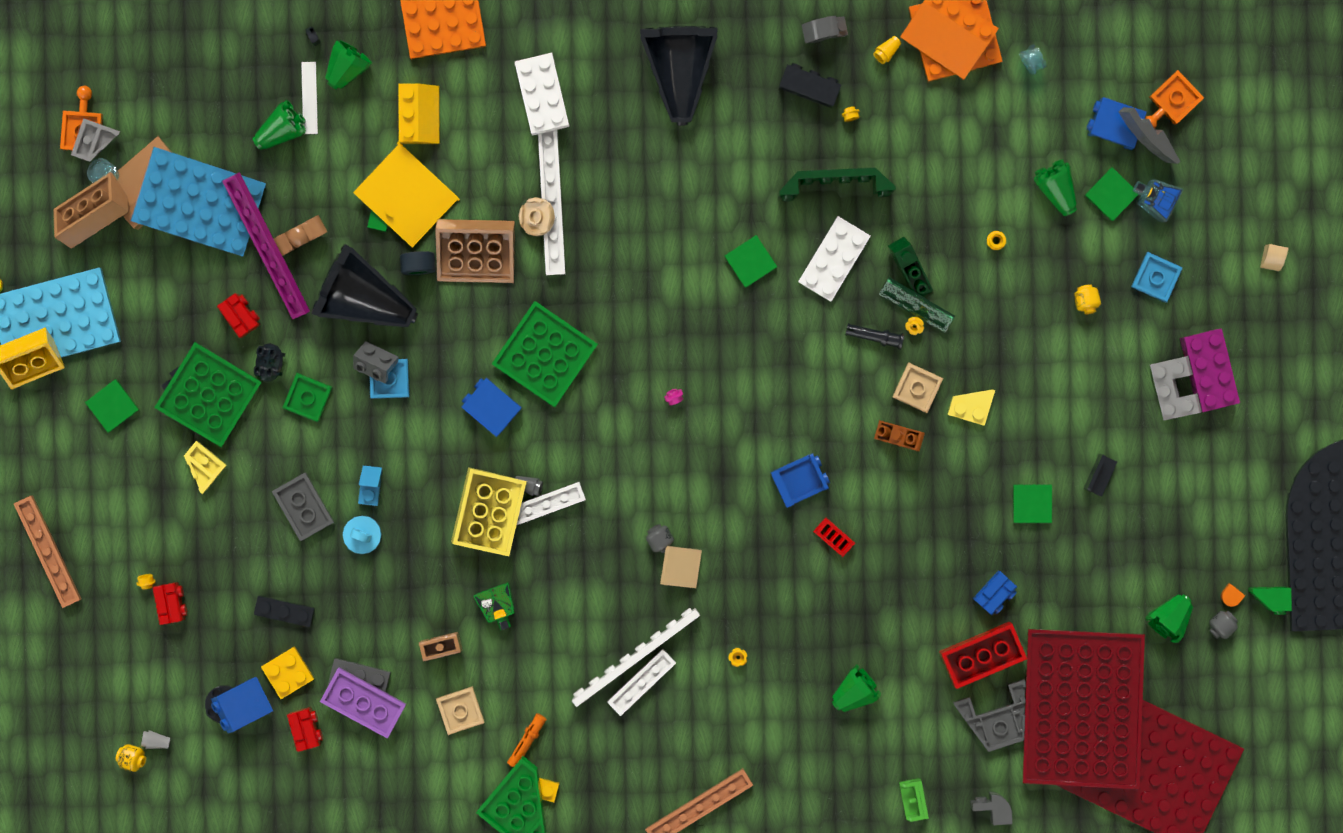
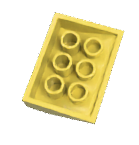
[451,467,527,556]

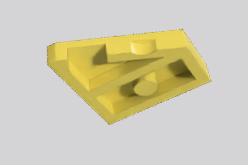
[947,390,995,426]
[184,441,227,494]

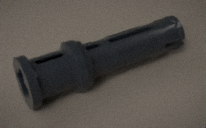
[845,323,905,350]

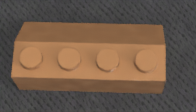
[54,172,129,248]

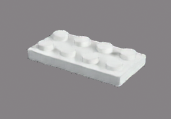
[515,53,569,136]
[798,216,870,302]

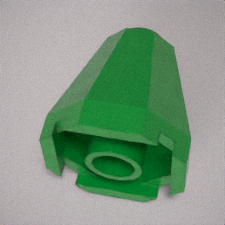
[325,40,372,90]
[1145,594,1193,643]
[832,664,881,712]

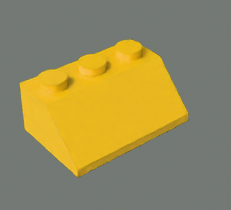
[399,84,440,144]
[0,327,65,389]

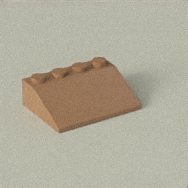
[114,136,173,230]
[436,219,515,283]

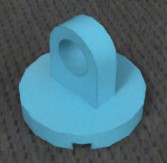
[343,515,382,554]

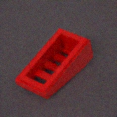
[813,517,855,557]

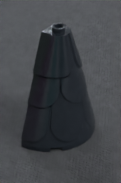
[640,26,718,126]
[311,244,418,327]

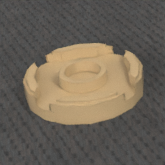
[519,197,555,236]

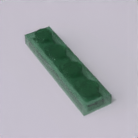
[879,277,955,333]

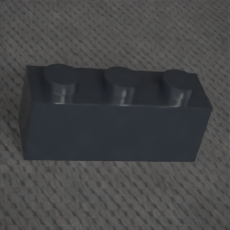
[779,63,841,108]

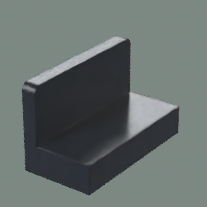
[1083,454,1117,497]

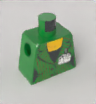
[474,582,515,630]

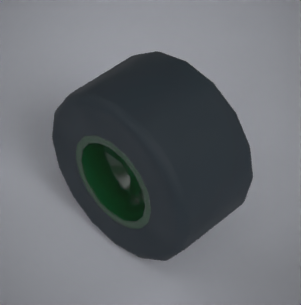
[400,251,436,275]

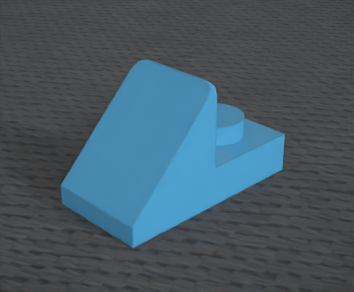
[358,465,382,506]

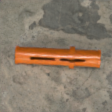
[507,713,547,767]

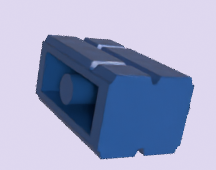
[973,570,1017,615]

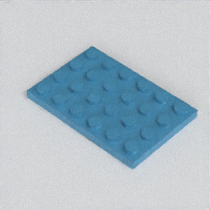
[130,147,266,256]

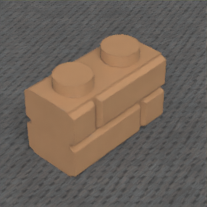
[419,632,462,662]

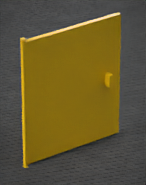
[353,141,460,248]

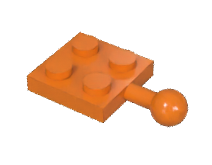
[1145,70,1204,129]
[60,86,103,153]

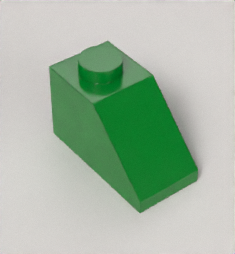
[1248,587,1292,615]

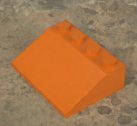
[900,0,999,80]

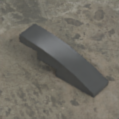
[1118,107,1180,164]

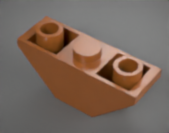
[874,420,925,451]

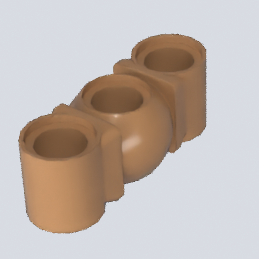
[274,215,328,256]

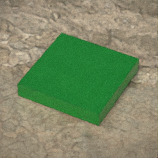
[1085,167,1140,221]
[724,235,777,288]
[282,373,333,422]
[85,379,140,433]
[1013,484,1052,523]

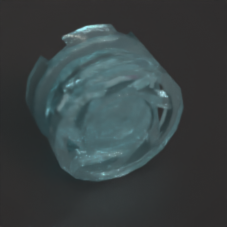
[1019,44,1047,75]
[87,158,119,183]

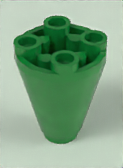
[253,100,306,150]
[1034,159,1077,216]

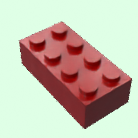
[939,622,1027,689]

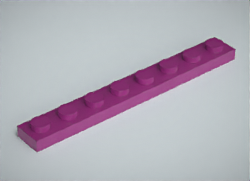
[222,172,310,319]

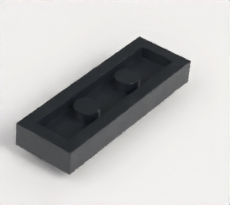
[254,596,315,627]

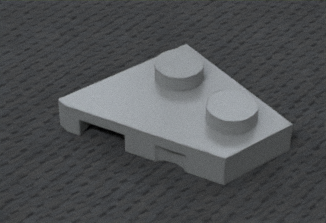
[71,118,120,162]

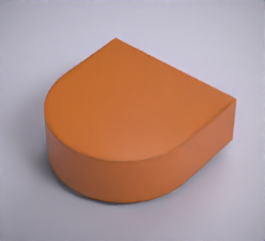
[1221,583,1245,607]

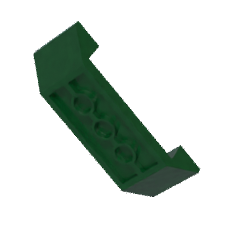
[778,168,896,202]

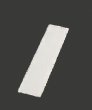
[302,62,318,134]

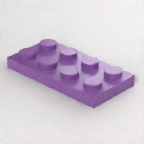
[320,667,406,739]

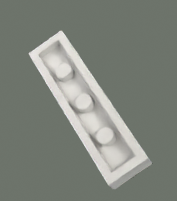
[517,482,586,525]
[607,649,676,716]

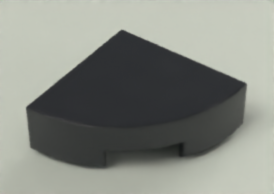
[305,26,321,46]

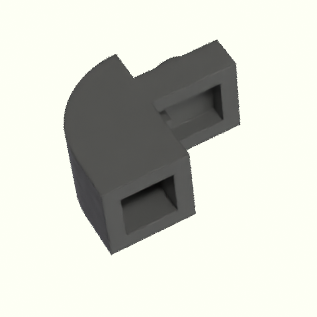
[802,16,848,43]
[970,792,1012,825]

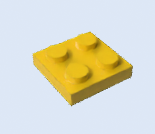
[261,646,314,699]

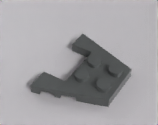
[953,679,1026,752]

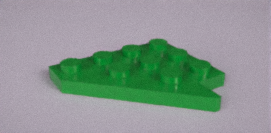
[476,756,546,833]

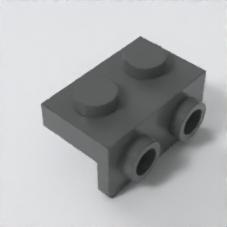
[353,342,399,383]

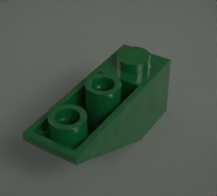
[888,237,933,300]

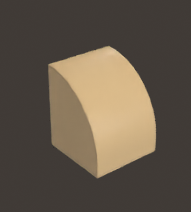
[1260,244,1288,271]

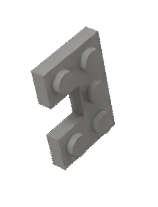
[1150,356,1202,420]

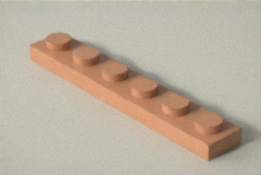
[14,495,81,608]
[645,768,753,833]

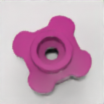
[664,389,683,405]

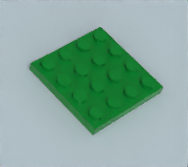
[492,301,598,407]
[154,342,262,447]

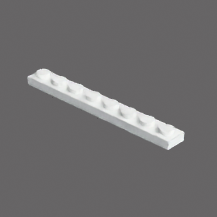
[538,130,565,275]
[572,608,700,707]

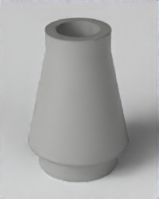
[141,730,170,749]

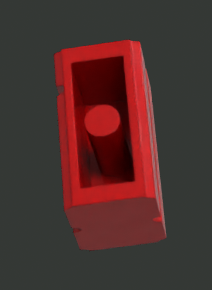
[217,293,260,338]
[152,582,187,625]
[287,707,323,752]

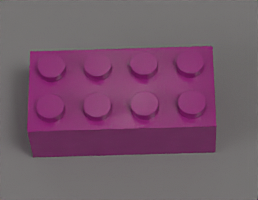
[1180,328,1240,412]

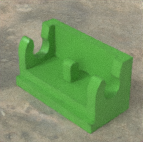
[899,778,929,822]

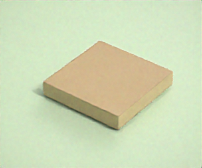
[892,363,943,413]
[660,546,702,588]
[436,686,485,735]

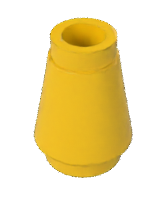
[873,36,901,64]

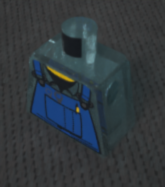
[1133,179,1183,223]

